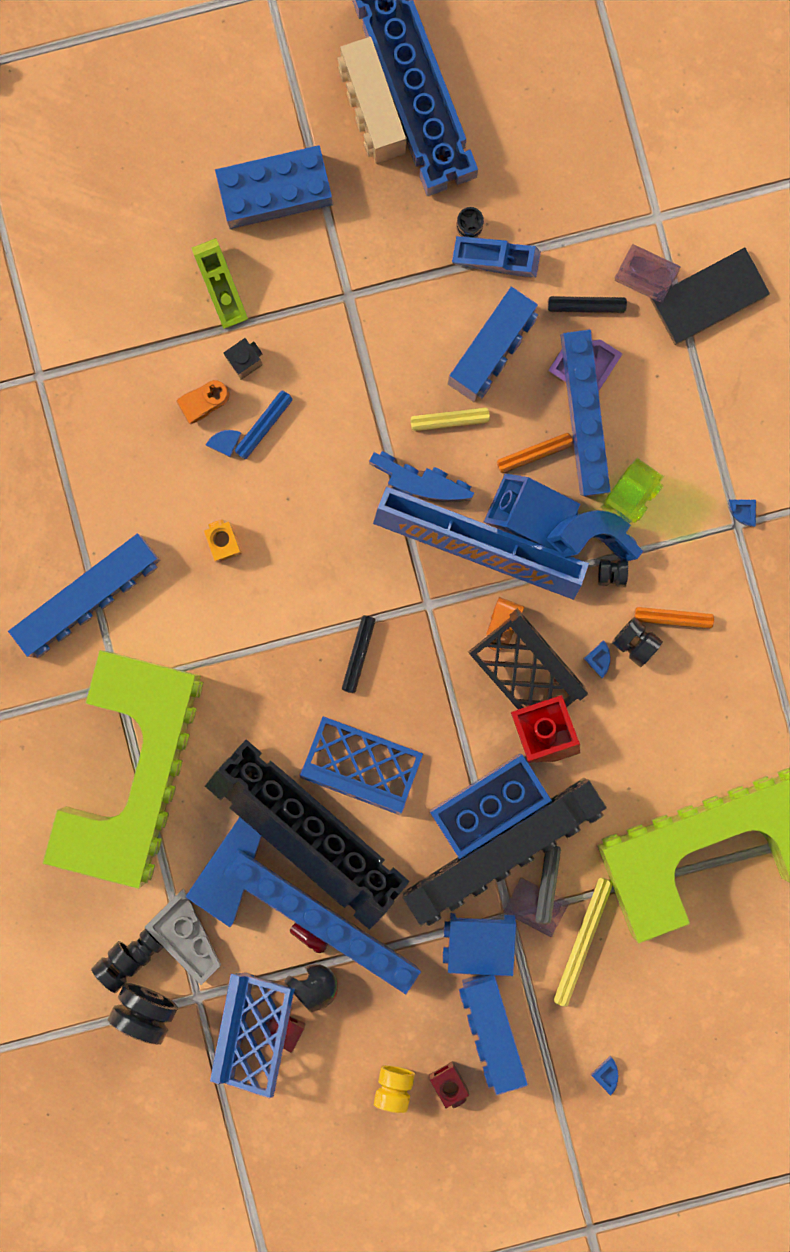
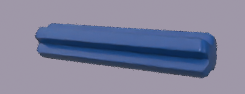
[235,390,292,459]

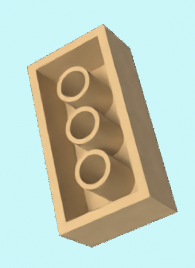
[337,37,406,164]

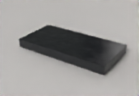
[650,247,770,345]

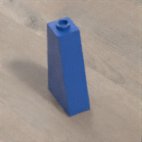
[185,817,262,927]

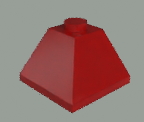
[511,695,581,763]

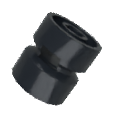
[612,617,663,668]
[91,941,143,993]

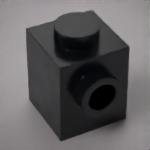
[223,338,263,380]

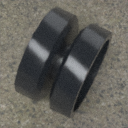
[108,983,178,1045]

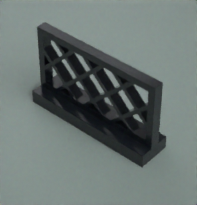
[468,608,588,709]

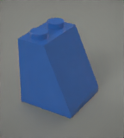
[484,474,580,551]

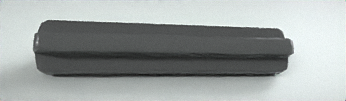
[535,846,561,925]

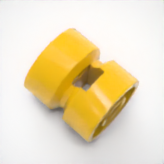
[373,1065,415,1113]

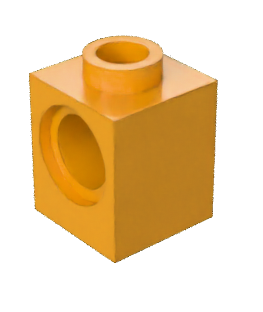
[204,519,242,563]

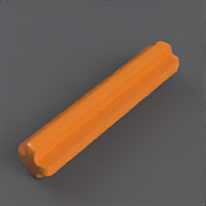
[497,433,573,473]
[634,607,714,628]

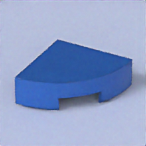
[206,430,242,458]
[728,499,756,527]
[583,640,610,678]
[591,1056,618,1096]

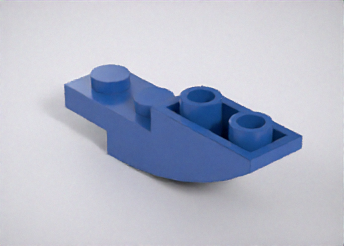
[369,451,474,502]

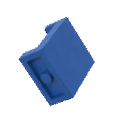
[443,913,516,976]

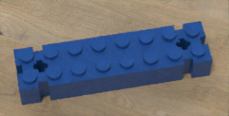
[352,0,478,197]

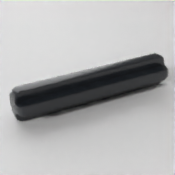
[548,296,627,313]
[342,615,376,693]

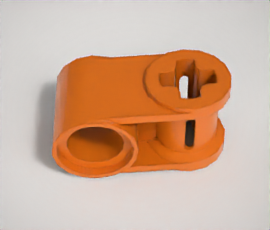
[176,380,230,425]
[485,597,524,651]

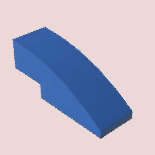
[452,236,541,278]

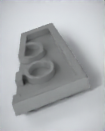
[144,889,221,985]

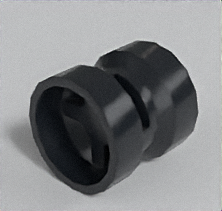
[456,207,484,238]
[598,559,628,587]
[126,929,164,966]

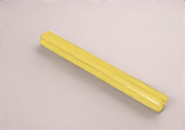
[554,878,613,1007]

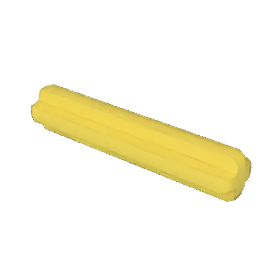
[411,408,490,431]

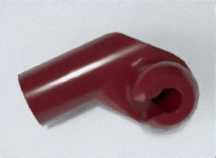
[290,923,328,953]

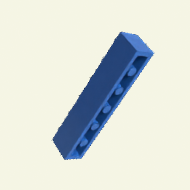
[560,329,611,496]
[8,533,160,658]

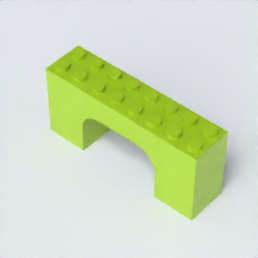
[43,650,204,889]
[597,767,790,943]

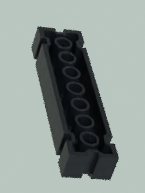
[205,739,410,930]
[403,778,607,926]

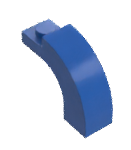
[546,510,643,561]

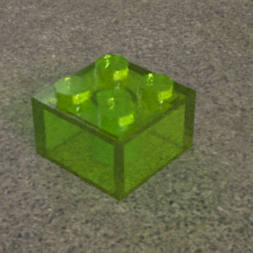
[600,458,664,523]

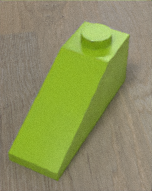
[192,238,248,329]

